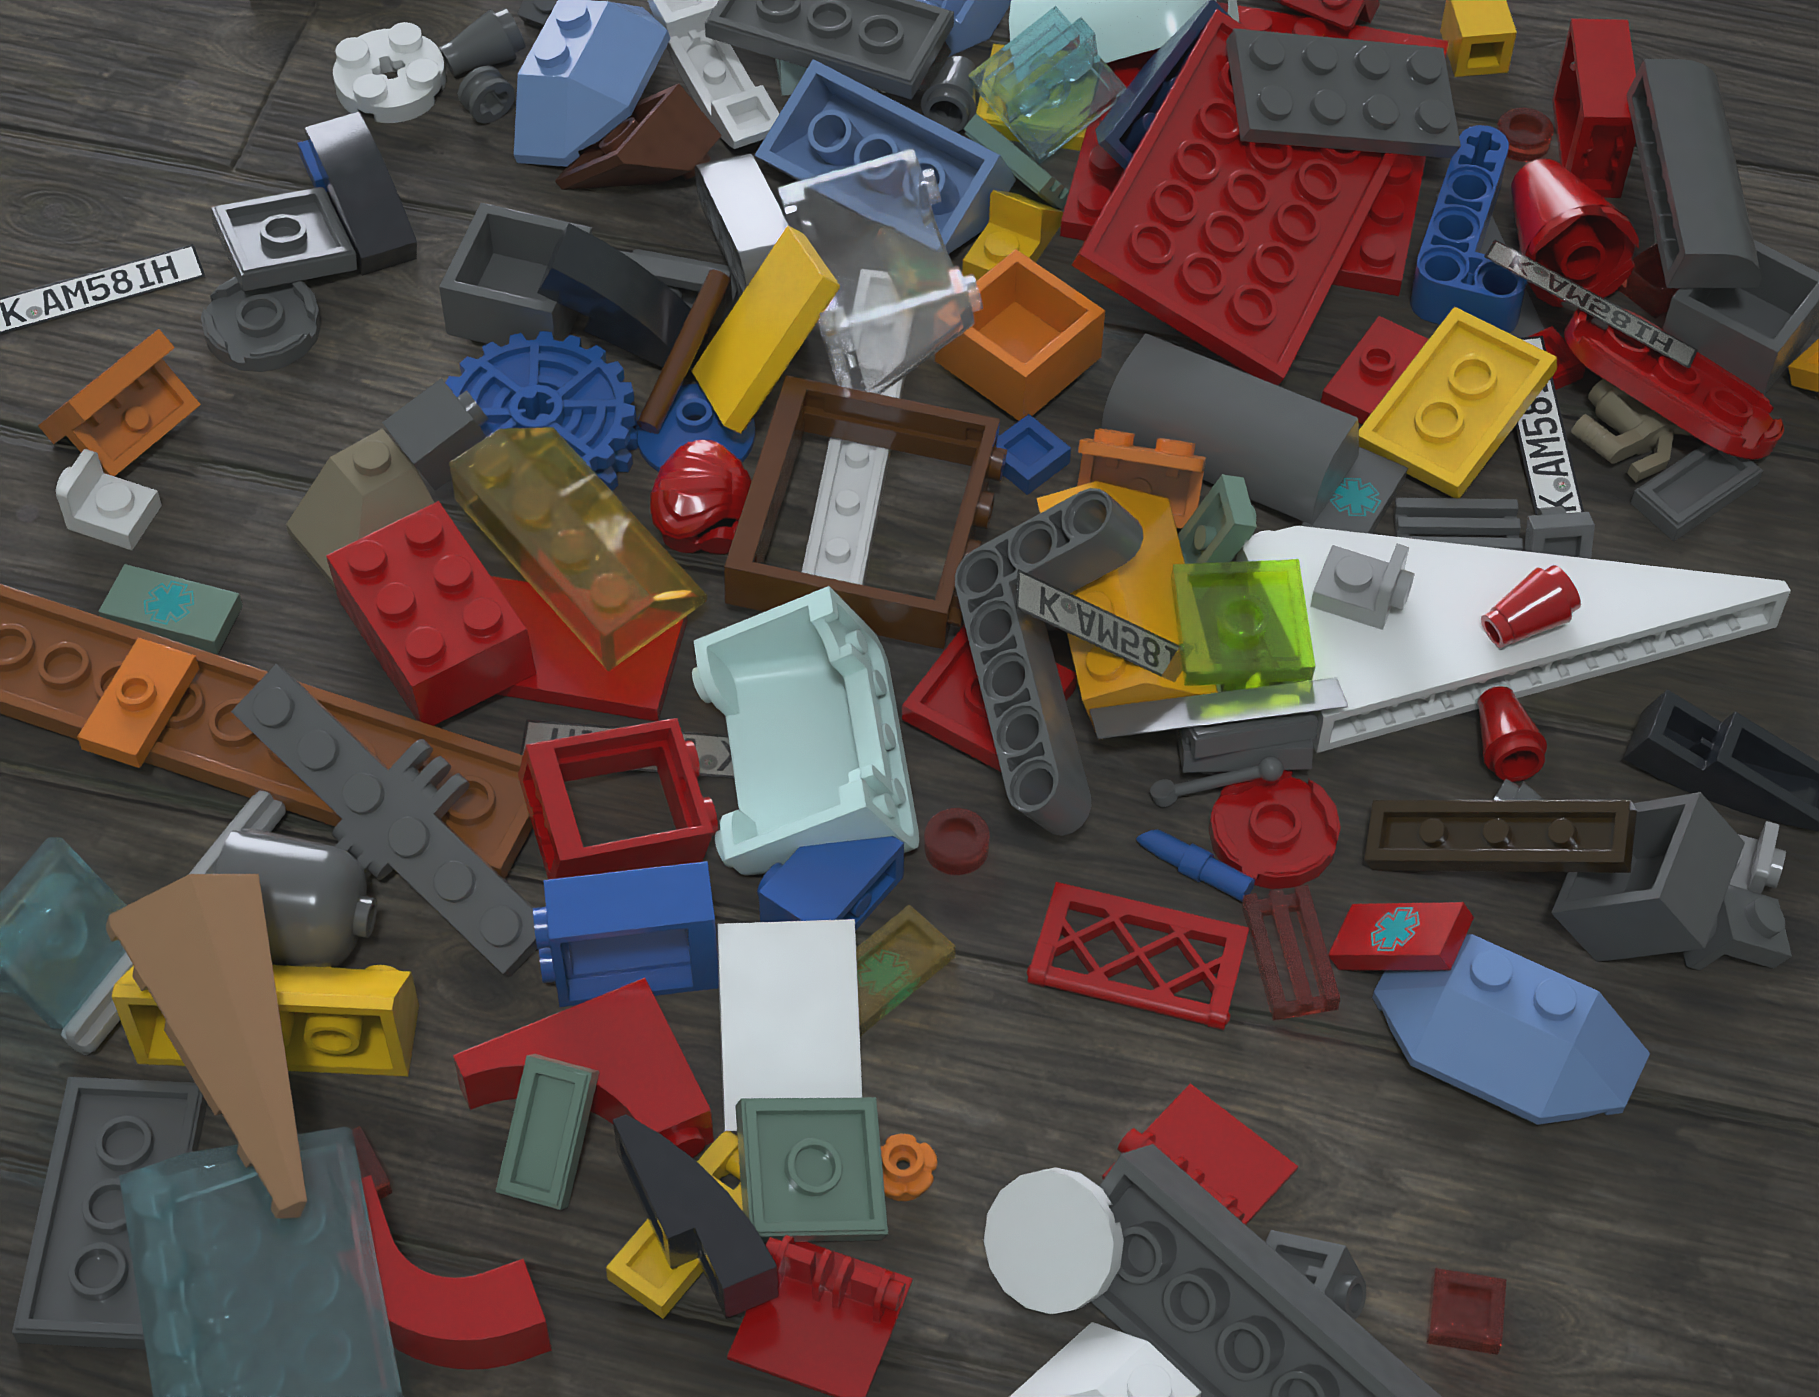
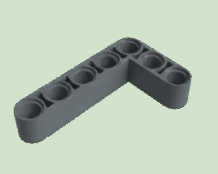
[955,488,1143,836]

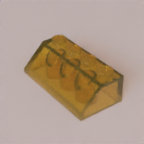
[449,427,707,672]

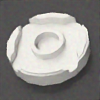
[984,1167,1124,1314]

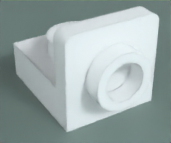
[56,449,162,550]

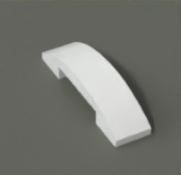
[648,0,779,149]

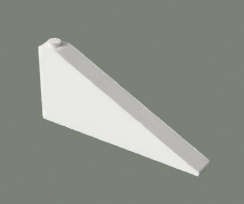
[1233,526,1791,753]

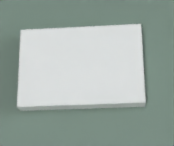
[717,919,862,1132]

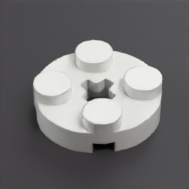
[333,22,446,124]

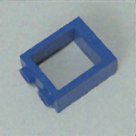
[533,861,719,1007]

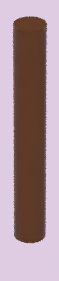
[637,269,731,434]

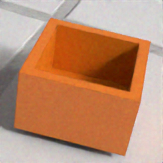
[935,249,1105,421]

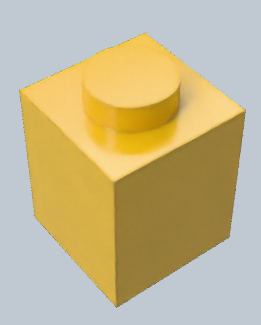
[1440,0,1517,77]

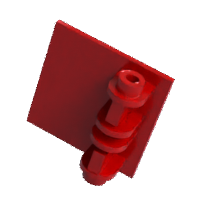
[1102,1083,1298,1225]
[727,1235,913,1397]

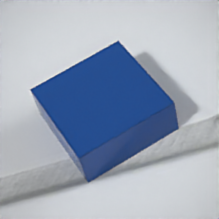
[997,414,1071,495]

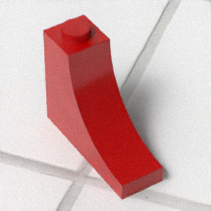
[453,978,714,1158]

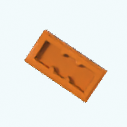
[77,637,199,768]

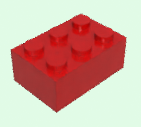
[326,501,537,726]

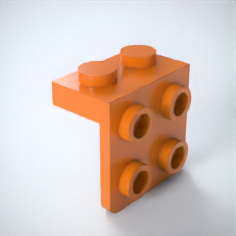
[1077,428,1207,528]

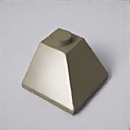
[286,428,434,590]

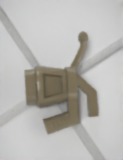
[1571,379,1692,482]

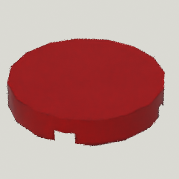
[1209,770,1341,890]

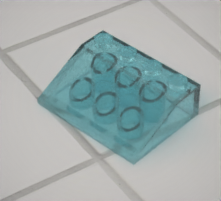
[119,1127,403,1397]

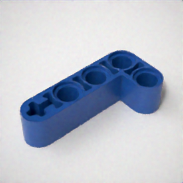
[1410,125,1527,333]

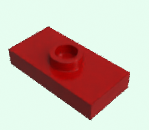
[1321,316,1429,424]

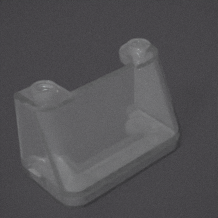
[778,148,983,394]

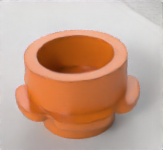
[880,1134,937,1201]

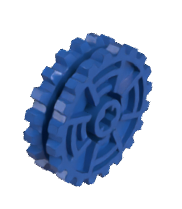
[445,331,638,519]

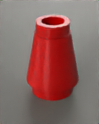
[1481,565,1581,649]
[1477,686,1547,782]

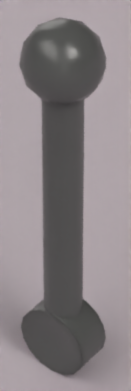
[1150,756,1284,807]

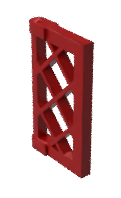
[1027,882,1249,1031]

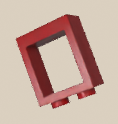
[1552,18,1636,198]
[518,718,718,880]

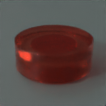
[1497,108,1554,162]
[924,808,990,875]

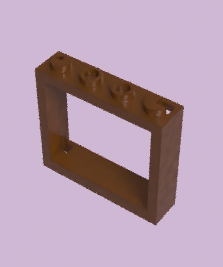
[724,375,1007,649]

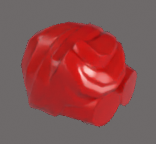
[650,440,752,554]

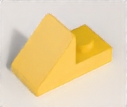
[962,190,1063,281]

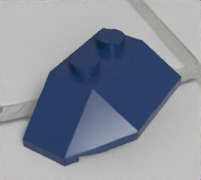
[1095,0,1232,170]

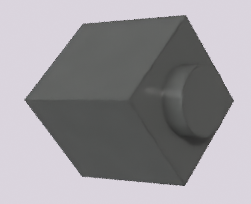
[382,378,494,491]

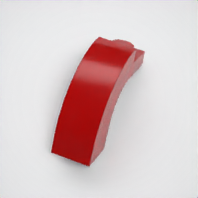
[336,1175,552,1370]

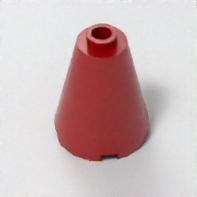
[1511,159,1639,308]

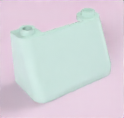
[692,586,919,876]

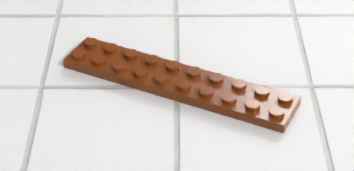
[0,584,533,879]

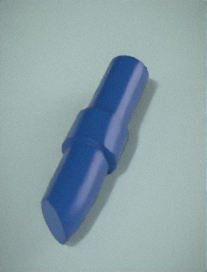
[1136,829,1255,902]

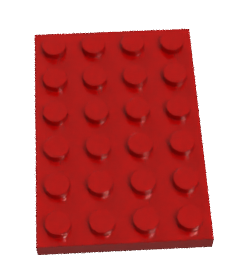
[1071,9,1398,386]

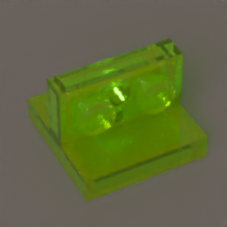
[1171,559,1316,691]

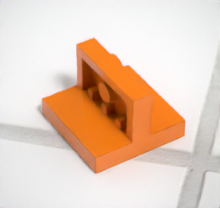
[38,329,201,476]

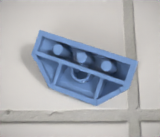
[514,0,671,167]
[1372,934,1650,1125]

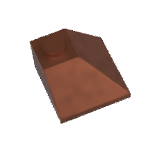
[555,83,722,190]

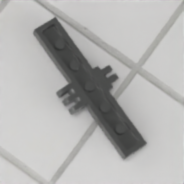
[231,664,537,977]

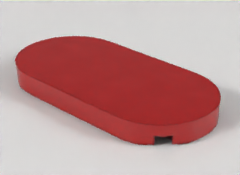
[1564,308,1784,459]

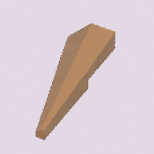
[106,874,307,1219]

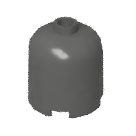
[214,828,377,968]

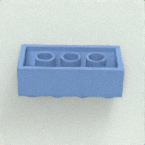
[754,59,1016,258]

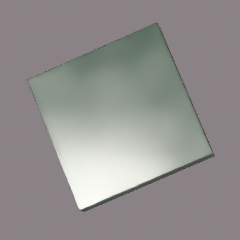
[735,1097,888,1242]

